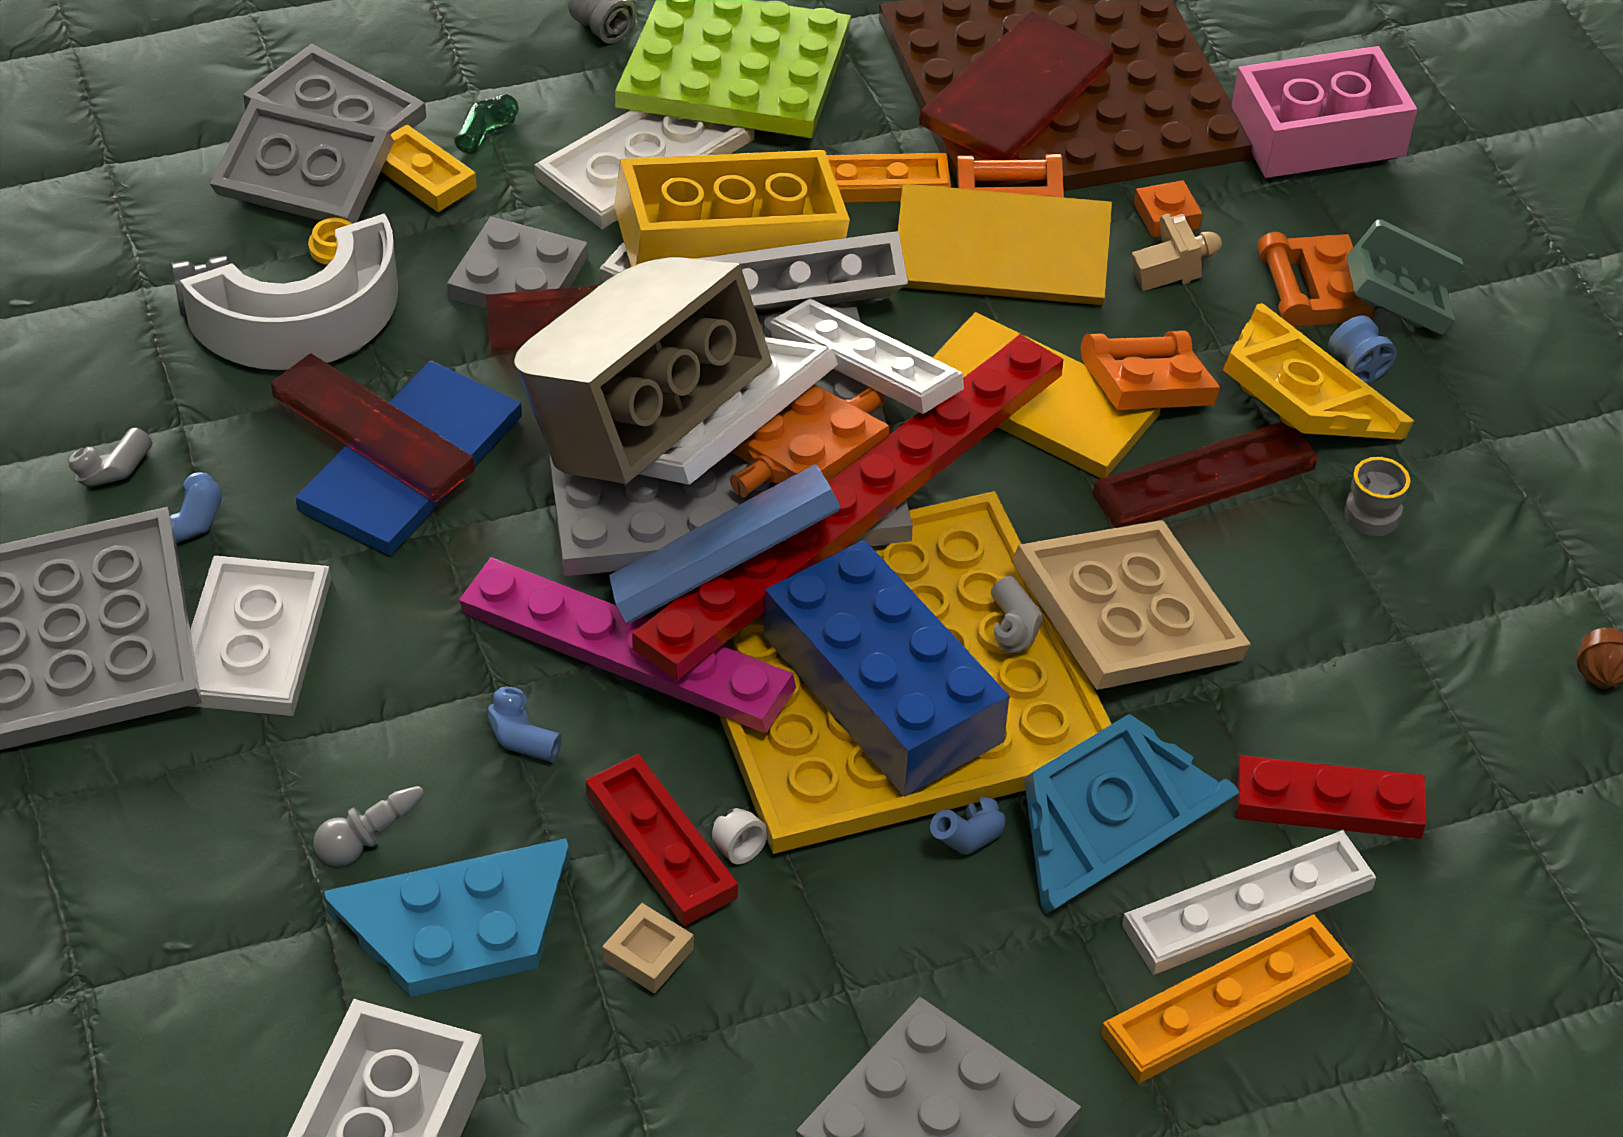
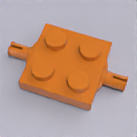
[730,384,889,498]

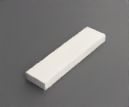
[770,299,964,414]
[1122,830,1376,975]

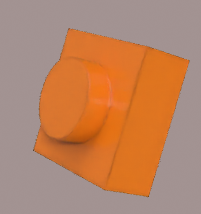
[1134,180,1203,238]

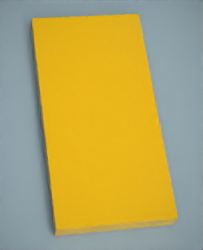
[898,183,1112,305]
[932,312,1161,480]

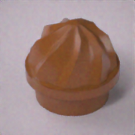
[1576,628,1623,689]

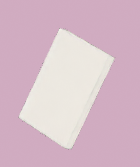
[190,556,331,716]

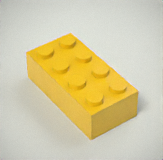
[614,150,850,267]

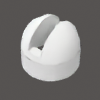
[712,808,767,864]

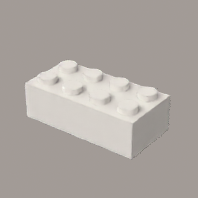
[287,999,486,1137]

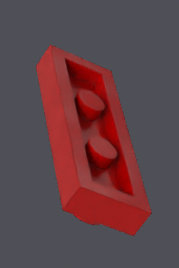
[585,754,738,927]
[1236,755,1426,839]

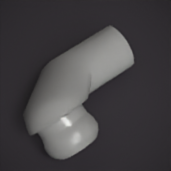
[69,428,153,487]
[991,576,1043,653]

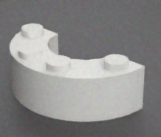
[180,213,398,372]

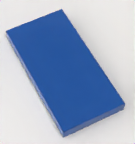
[295,360,522,556]

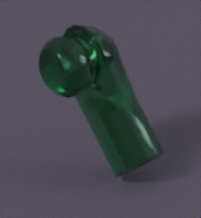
[454,93,519,154]

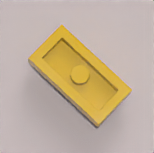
[381,125,477,212]

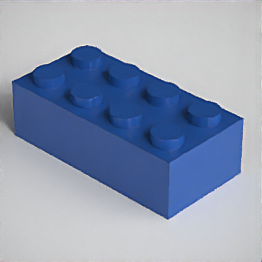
[764,540,1010,797]

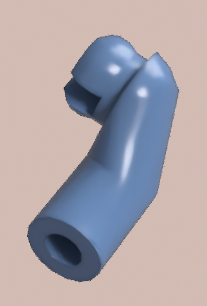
[171,472,222,544]
[488,686,562,763]
[930,797,1006,855]

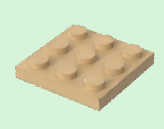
[1012,520,1251,690]

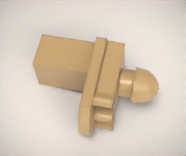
[1132,213,1222,292]

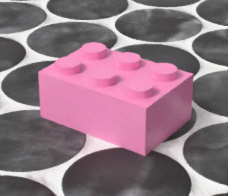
[1231,46,1418,178]

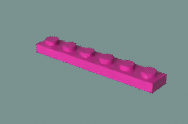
[459,557,796,733]

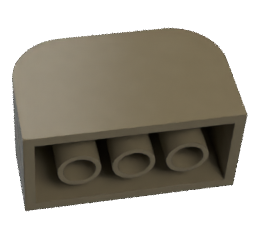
[514,257,773,484]

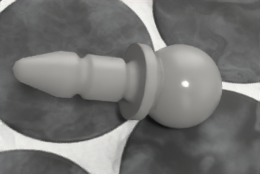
[313,786,424,867]

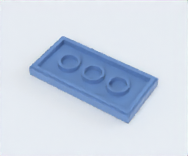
[609,464,841,623]

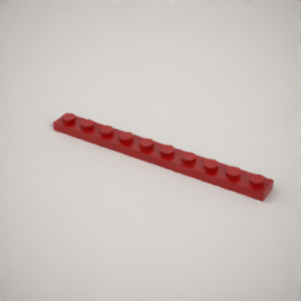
[632,334,1064,681]

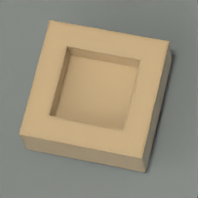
[602,903,694,994]

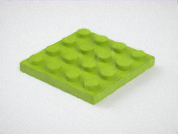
[615,0,851,138]

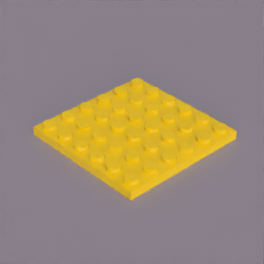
[674,491,1112,854]

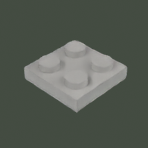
[447,216,588,326]

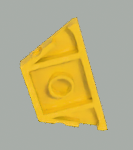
[1223,303,1415,440]

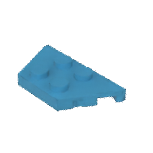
[1024,714,1240,914]
[324,838,569,997]

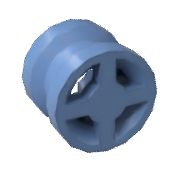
[1327,315,1397,384]

